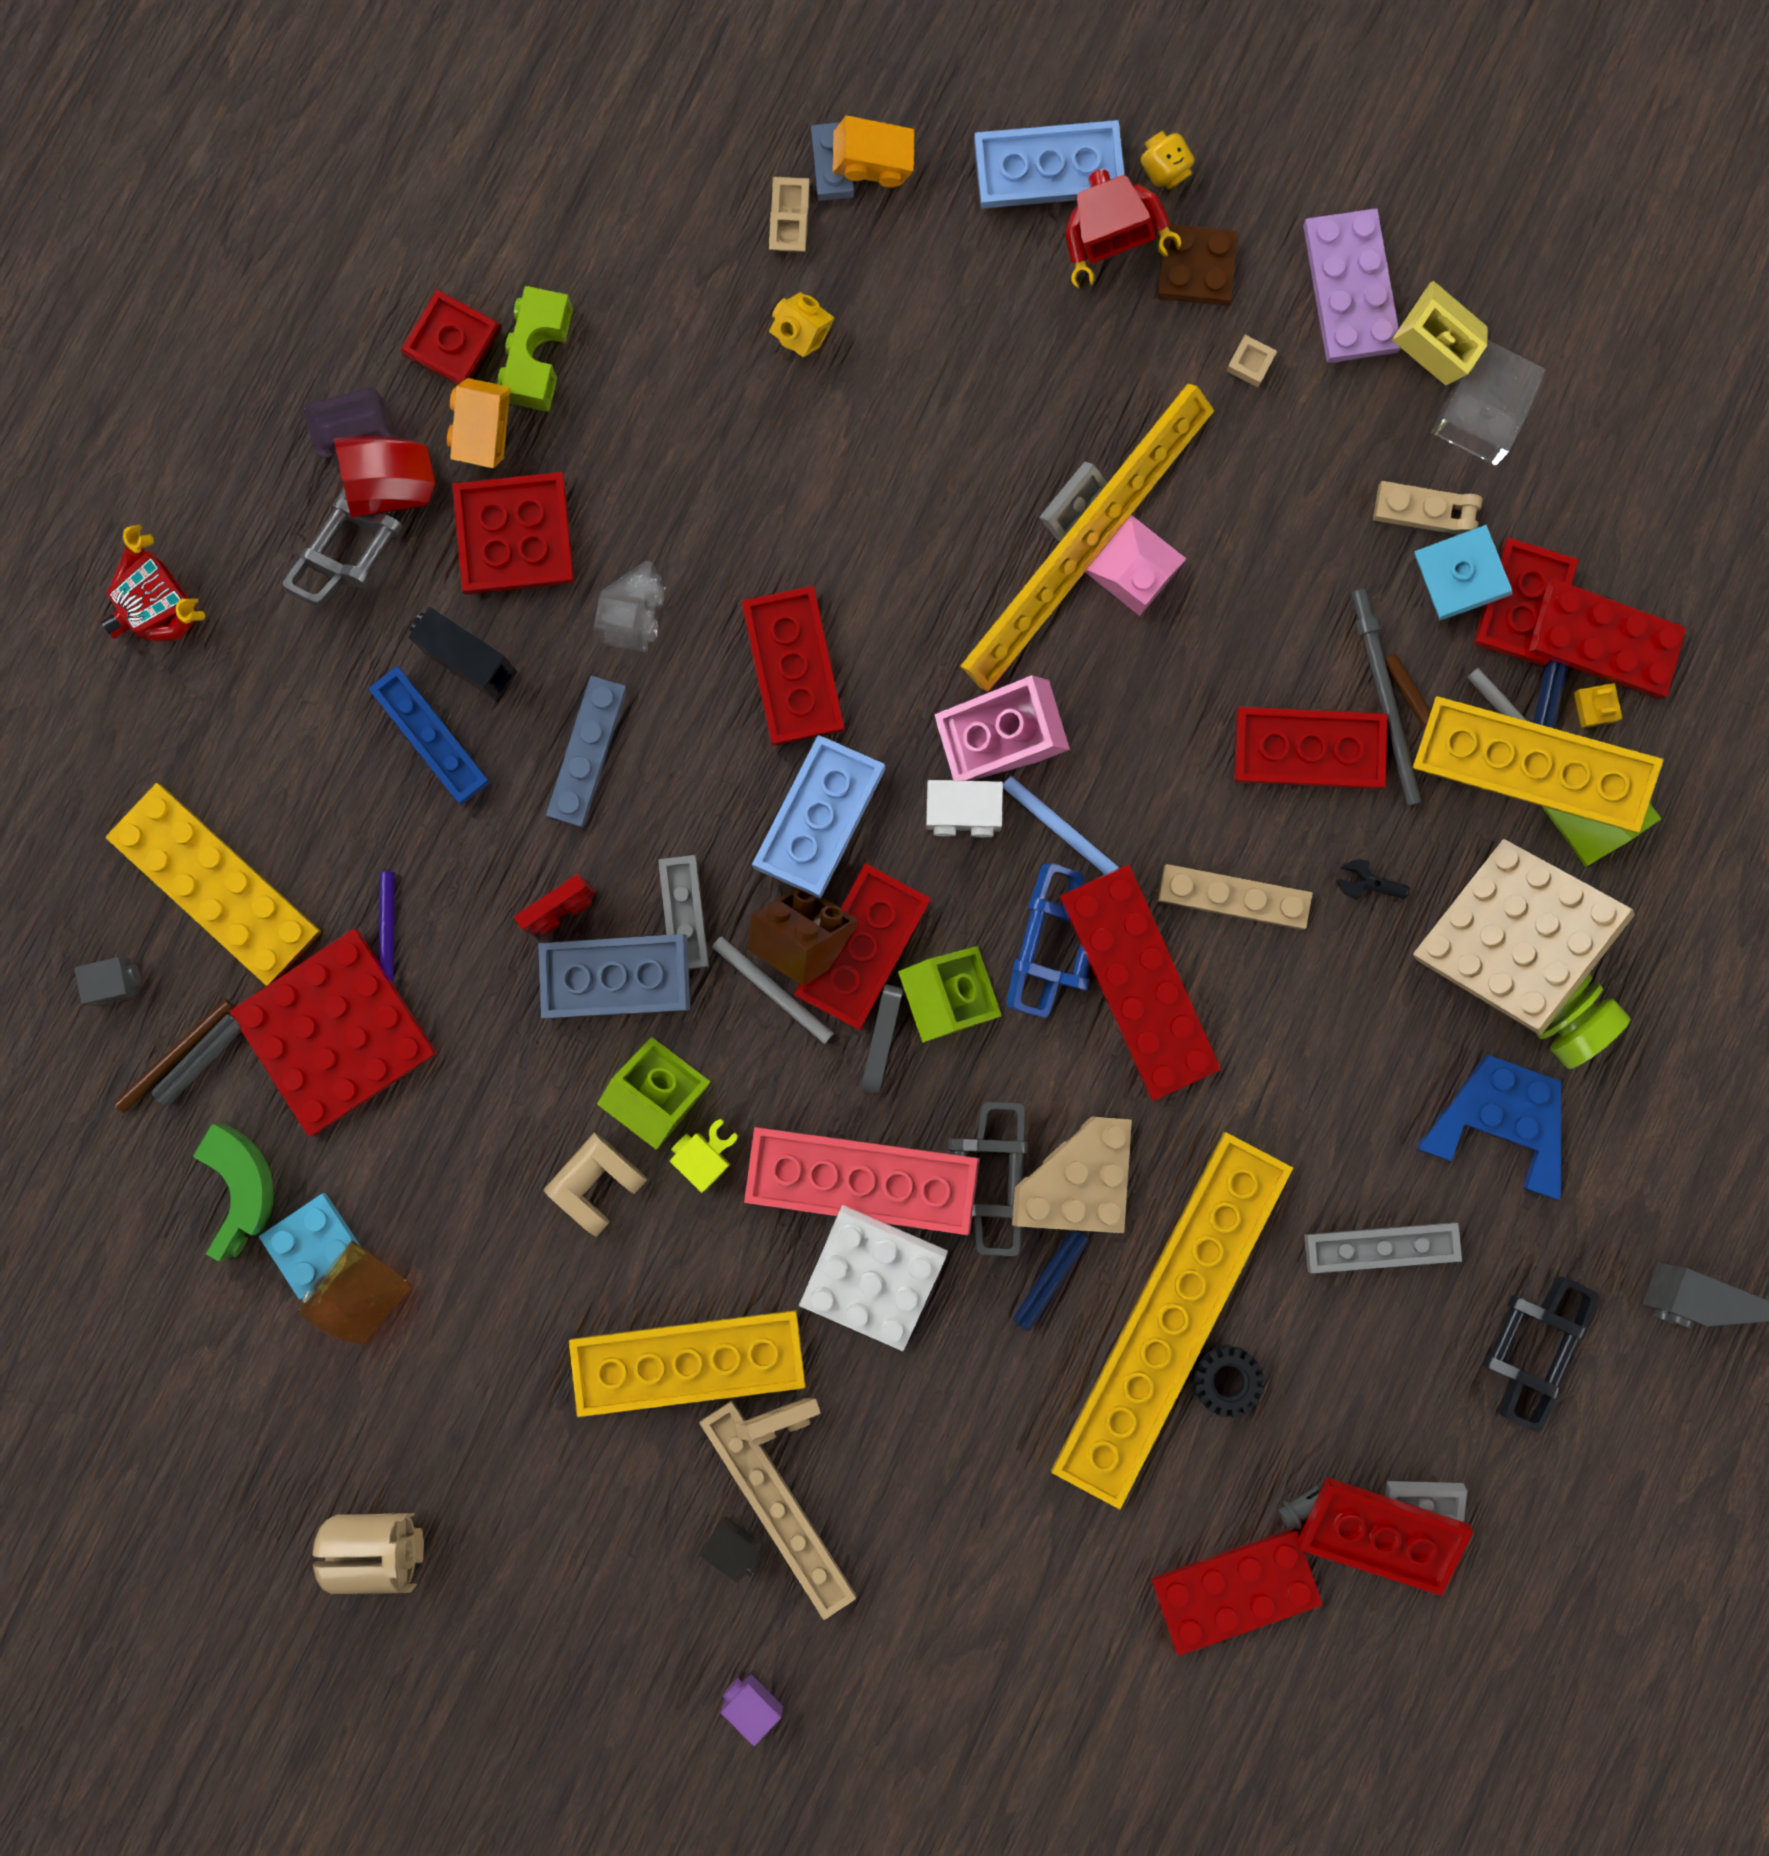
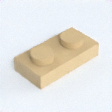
[735,1398,821,1445]

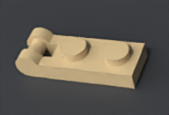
[1373,481,1483,535]

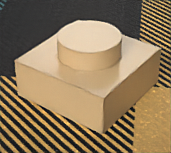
[1226,335,1277,387]

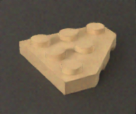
[1012,1117,1132,1233]

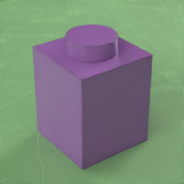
[721,1674,783,1746]

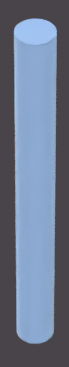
[1003,776,1119,874]

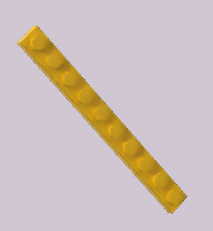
[960,384,1214,692]

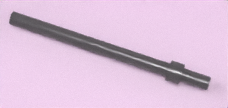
[1351,589,1422,806]

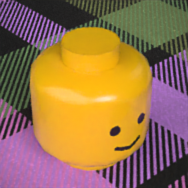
[1140,131,1195,190]

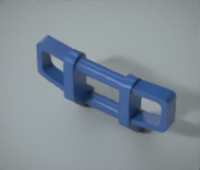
[1006,864,1090,1018]

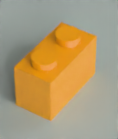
[833,115,914,187]
[447,378,510,468]

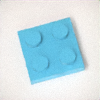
[258,1193,367,1300]

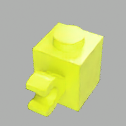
[670,1119,739,1193]

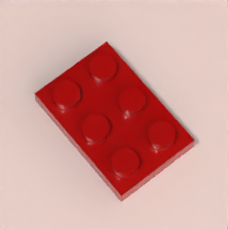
[1473,537,1579,666]

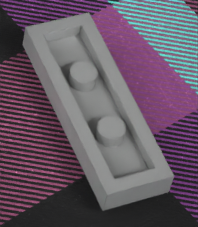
[658,855,709,969]

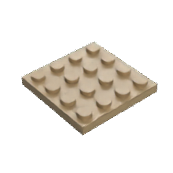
[1413,839,1634,1035]

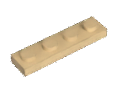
[1157,864,1313,930]

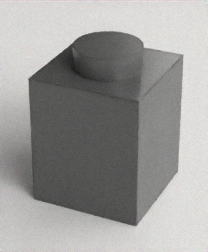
[74,957,141,1006]

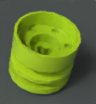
[1536,973,1631,1069]

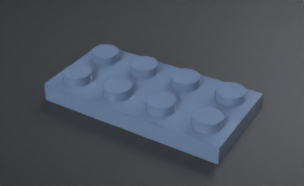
[538,934,690,1019]

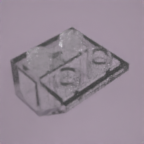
[594,561,665,652]

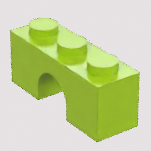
[497,286,573,412]

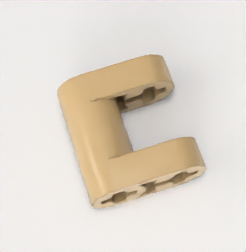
[544,1132,648,1237]

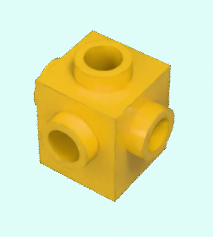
[769,292,835,358]

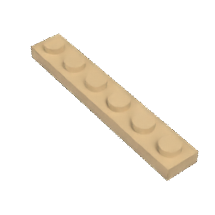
[699,1400,856,1620]

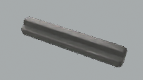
[152,1014,241,1105]

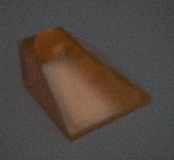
[298,1240,412,1345]

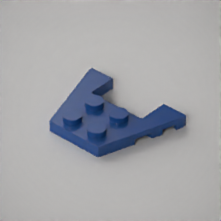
[1416,1055,1561,1200]

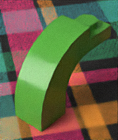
[193,1123,274,1262]

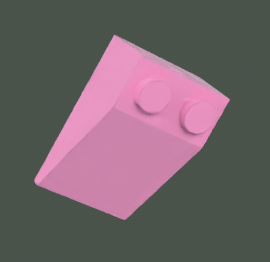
[935,675,1070,781]

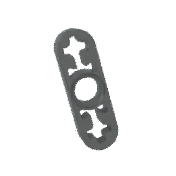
[861,984,903,1094]

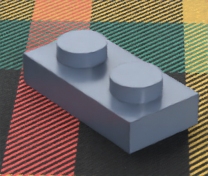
[811,123,854,201]

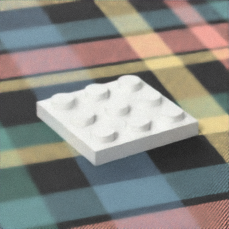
[799,1205,948,1351]

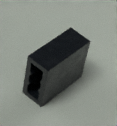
[408,606,518,702]

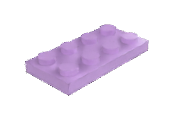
[1303,208,1401,363]

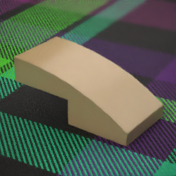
[769,177,810,252]

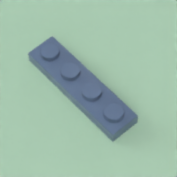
[546,675,627,828]

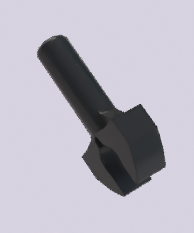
[1336,859,1409,899]

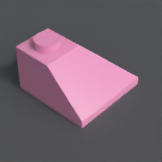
[1085,515,1186,616]

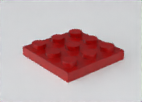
[452,472,575,595]

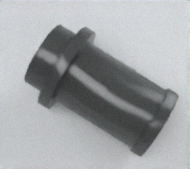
[1277,1485,1320,1530]

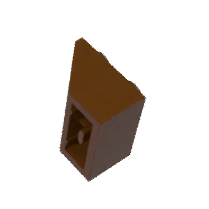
[748,889,858,986]

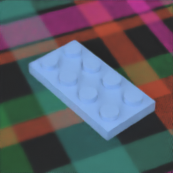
[974,120,1124,209]
[752,735,886,899]

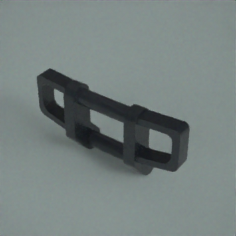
[1482,1276,1598,1432]

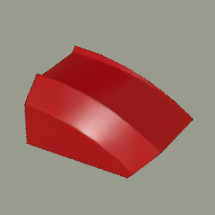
[334,436,435,518]

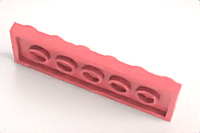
[744,1127,979,1235]

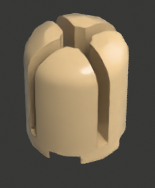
[312,1513,424,1594]

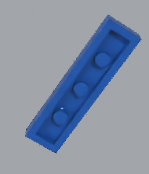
[368,666,491,805]

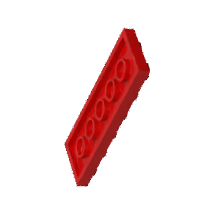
[1059,864,1221,1101]

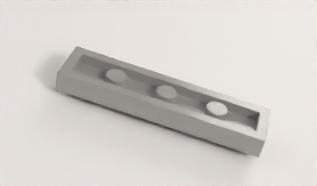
[1304,1222,1462,1274]

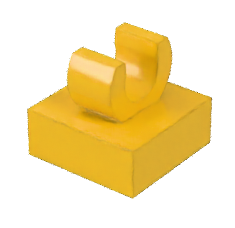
[1574,683,1622,728]

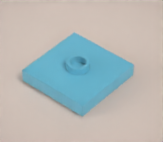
[1414,525,1512,621]

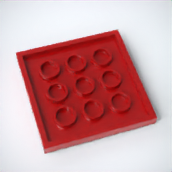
[229,929,438,1137]

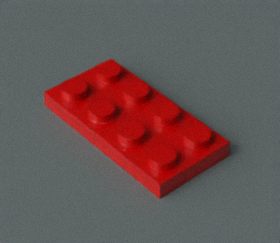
[1528,579,1686,699]
[742,586,845,746]
[1234,707,1387,790]
[794,863,931,1031]
[1297,1477,1473,1596]
[1150,1528,1323,1656]

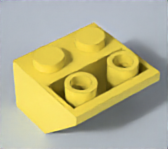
[1392,281,1488,385]

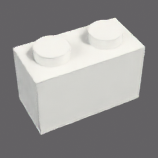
[926,780,1003,837]

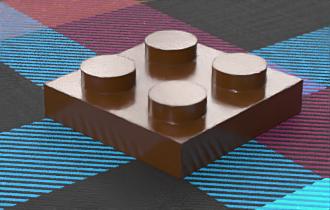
[1157,224,1238,306]

